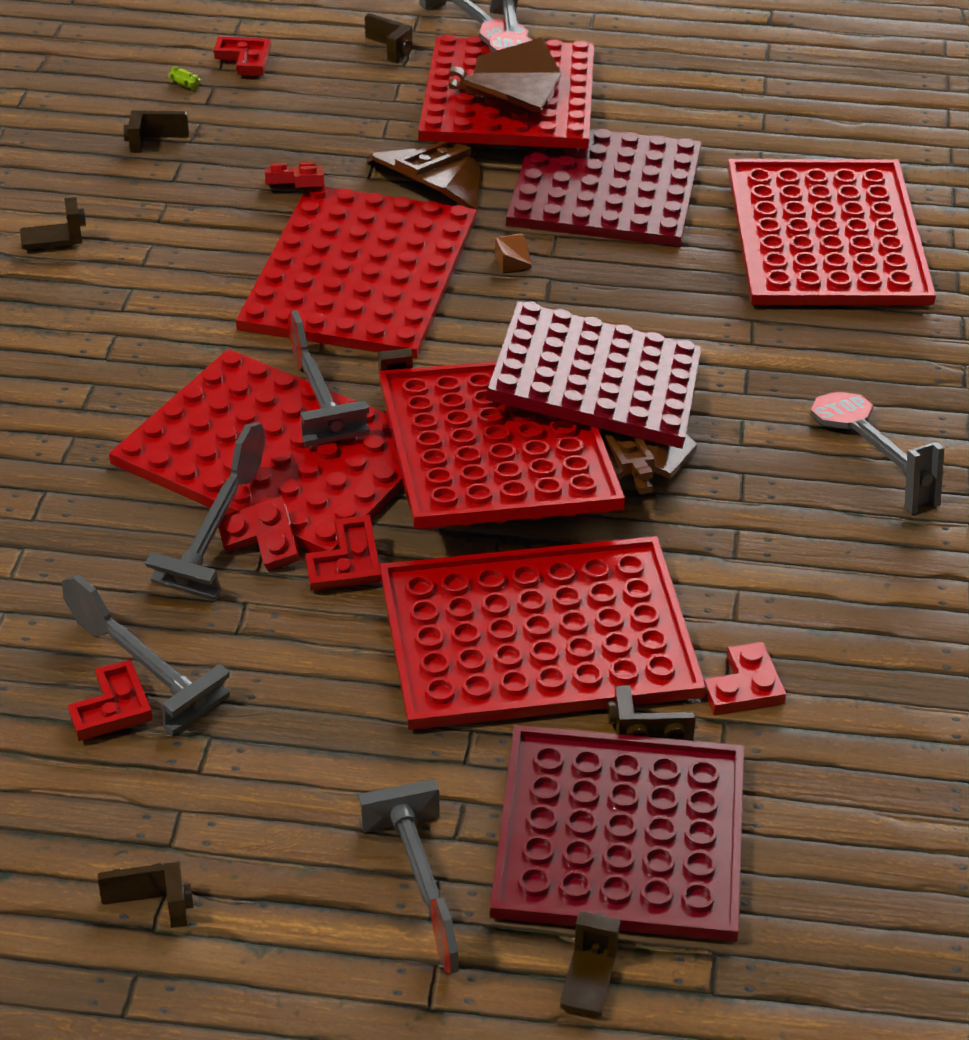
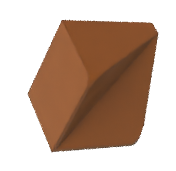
[495,234,532,272]

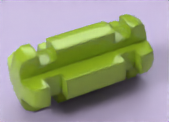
[168,66,201,91]

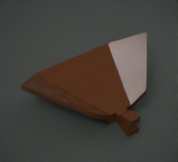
[449,37,561,112]
[367,142,480,209]
[598,428,697,494]

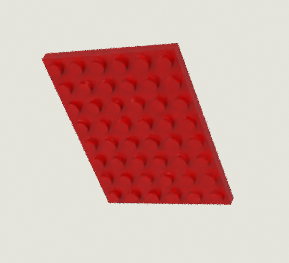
[418,35,594,149]
[727,159,936,306]
[236,186,477,359]
[109,349,404,553]
[379,361,625,529]
[379,536,706,730]

